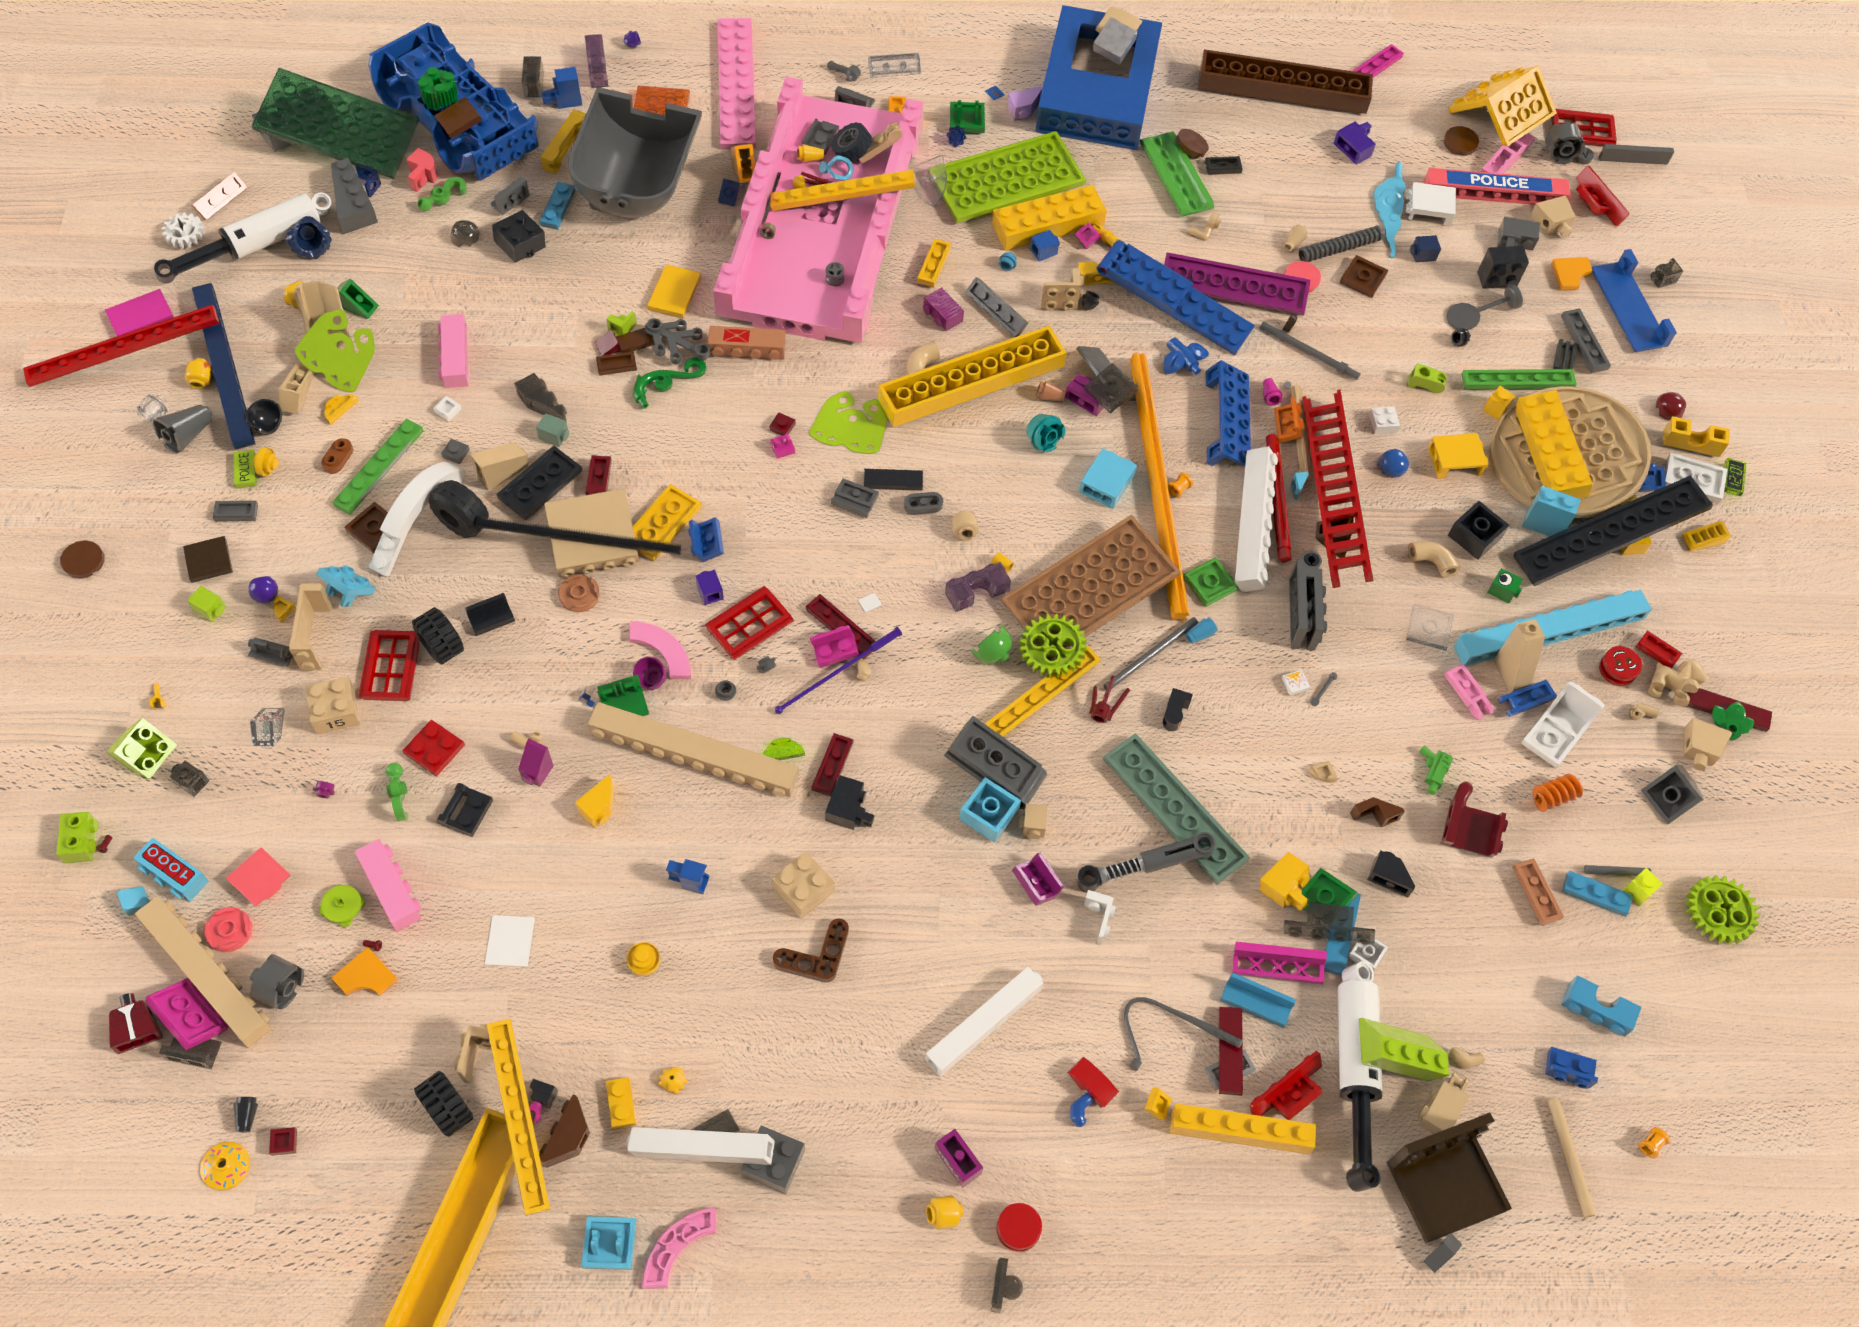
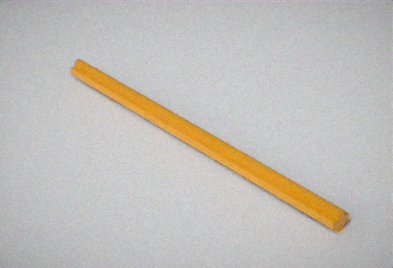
[1130,352,1189,621]

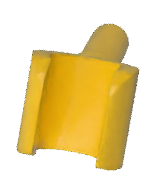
[149,683,166,710]

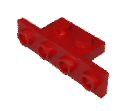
[1576,166,1630,226]
[1249,1051,1322,1120]

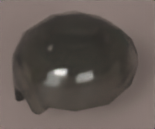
[450,220,480,248]

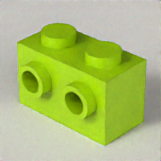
[56,811,98,864]

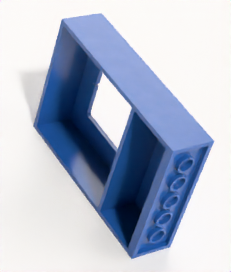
[1035,5,1163,150]

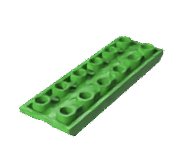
[1140,131,1214,217]

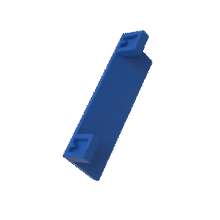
[1592,249,1677,352]
[1206,360,1251,467]

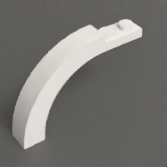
[368,462,467,576]

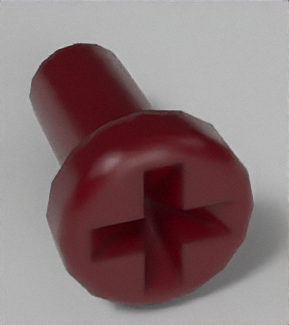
[96,835,113,853]
[363,940,382,952]

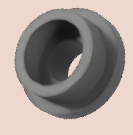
[756,656,777,674]
[715,680,736,701]

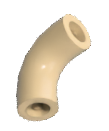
[906,341,940,374]
[1408,541,1460,577]

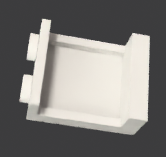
[1406,182,1456,226]

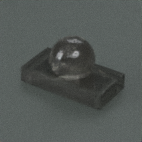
[990,1257,1023,1313]

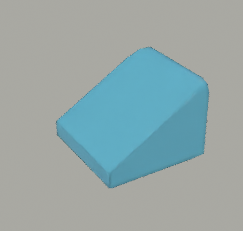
[1291,472,1309,500]
[117,886,149,916]

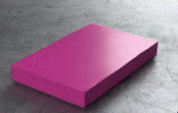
[105,289,174,336]
[145,978,229,1050]

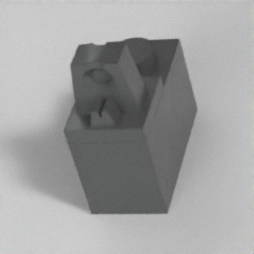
[1498,216,1540,251]

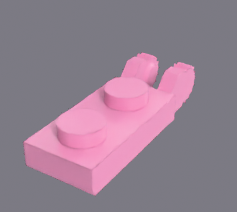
[1444,664,1494,720]

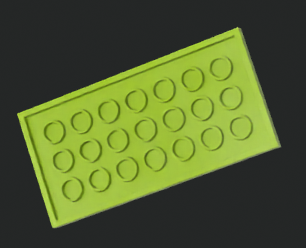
[928,131,1086,224]

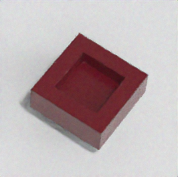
[769,412,796,436]
[269,1127,297,1156]

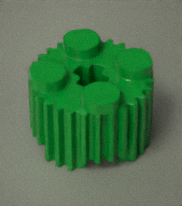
[418,67,458,111]

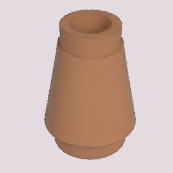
[1036,381,1066,402]

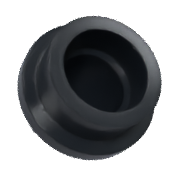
[1081,291,1100,310]
[1451,328,1471,347]

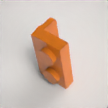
[1274,397,1305,443]

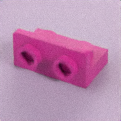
[810,625,859,668]

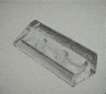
[868,53,921,78]

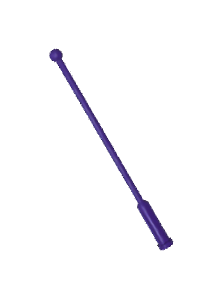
[775,627,903,714]

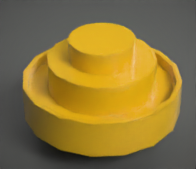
[253,447,279,477]
[626,942,661,976]

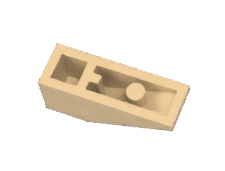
[278,363,314,414]

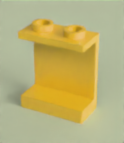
[1428,433,1488,479]

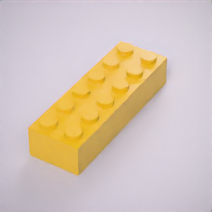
[992,185,1107,251]
[1515,390,1593,499]

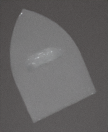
[910,155,947,207]

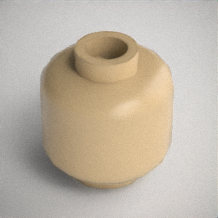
[951,511,979,540]

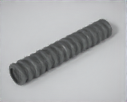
[1299,225,1383,262]

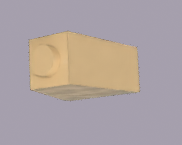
[471,442,528,491]

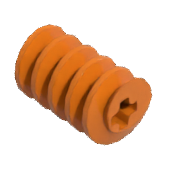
[1532,773,1583,812]

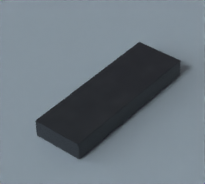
[864,468,923,490]

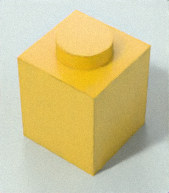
[1483,386,1516,420]

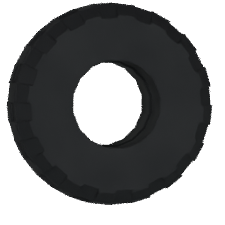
[429,480,489,538]

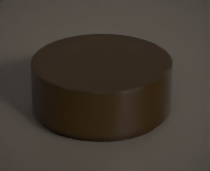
[1282,314,1298,333]

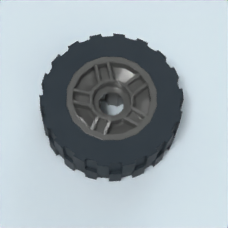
[831,122,872,163]

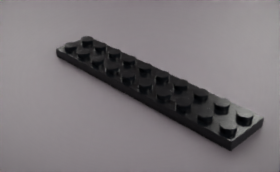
[1513,475,1713,586]

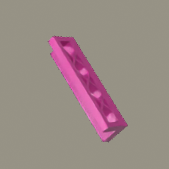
[1232,941,1327,984]

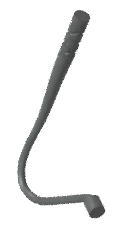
[1124,997,1243,1071]

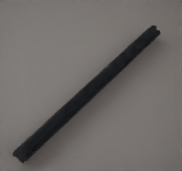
[476,516,681,555]

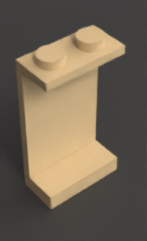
[289,583,332,671]

